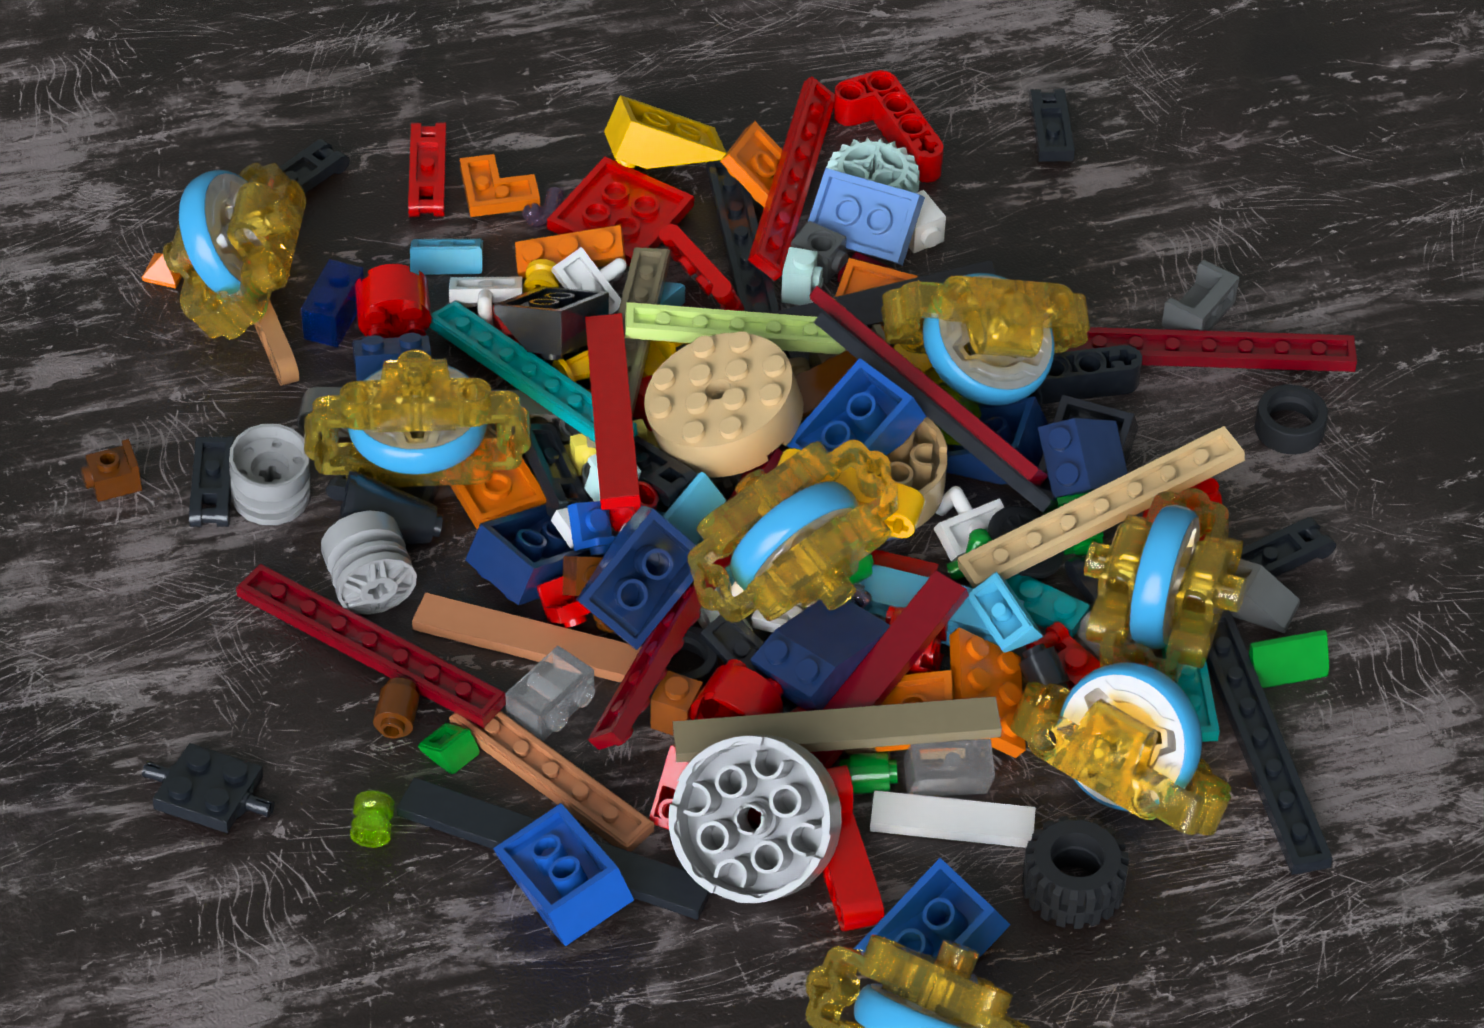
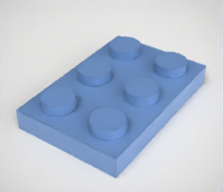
[808,168,925,266]

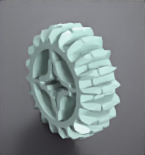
[826,137,920,193]

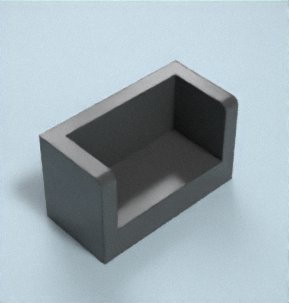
[1162,260,1240,331]

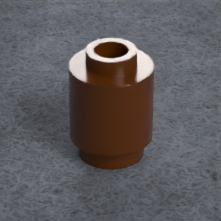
[373,678,420,739]

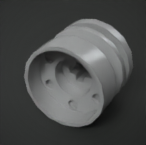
[229,424,311,526]
[321,510,417,615]

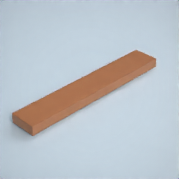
[412,592,642,683]
[449,711,654,852]

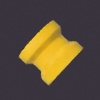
[523,259,560,293]

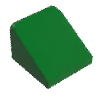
[418,723,480,774]

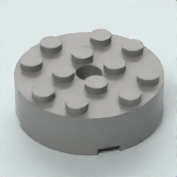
[669,735,842,903]

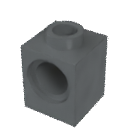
[791,221,848,283]

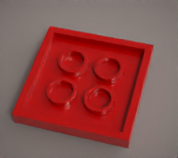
[547,157,694,267]

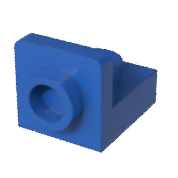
[567,501,616,557]

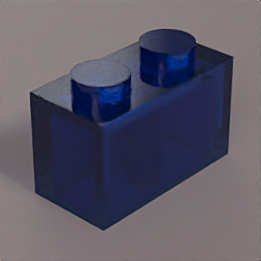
[301,259,364,348]

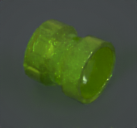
[350,791,395,848]

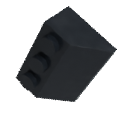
[494,286,609,360]

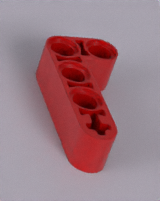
[834,70,944,183]
[822,765,885,932]

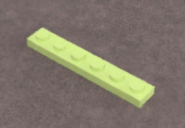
[625,302,846,354]

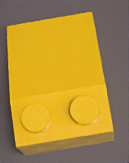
[604,95,726,169]

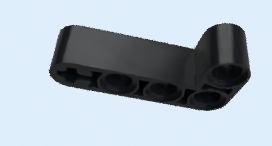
[1026,345,1142,408]

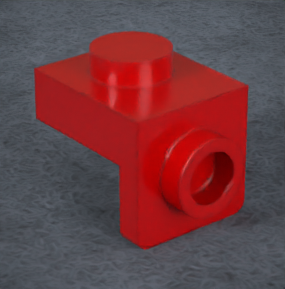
[537,576,591,628]

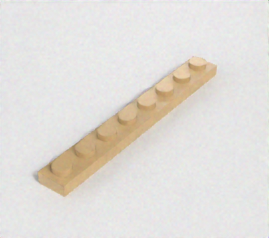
[957,426,1245,588]

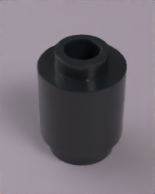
[1019,643,1071,705]

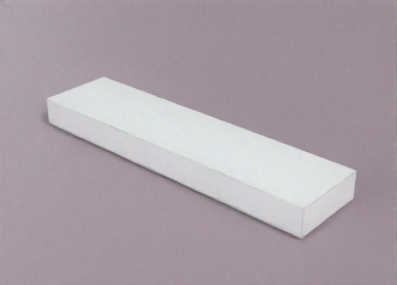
[870,790,1036,848]

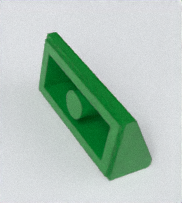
[1249,630,1329,688]

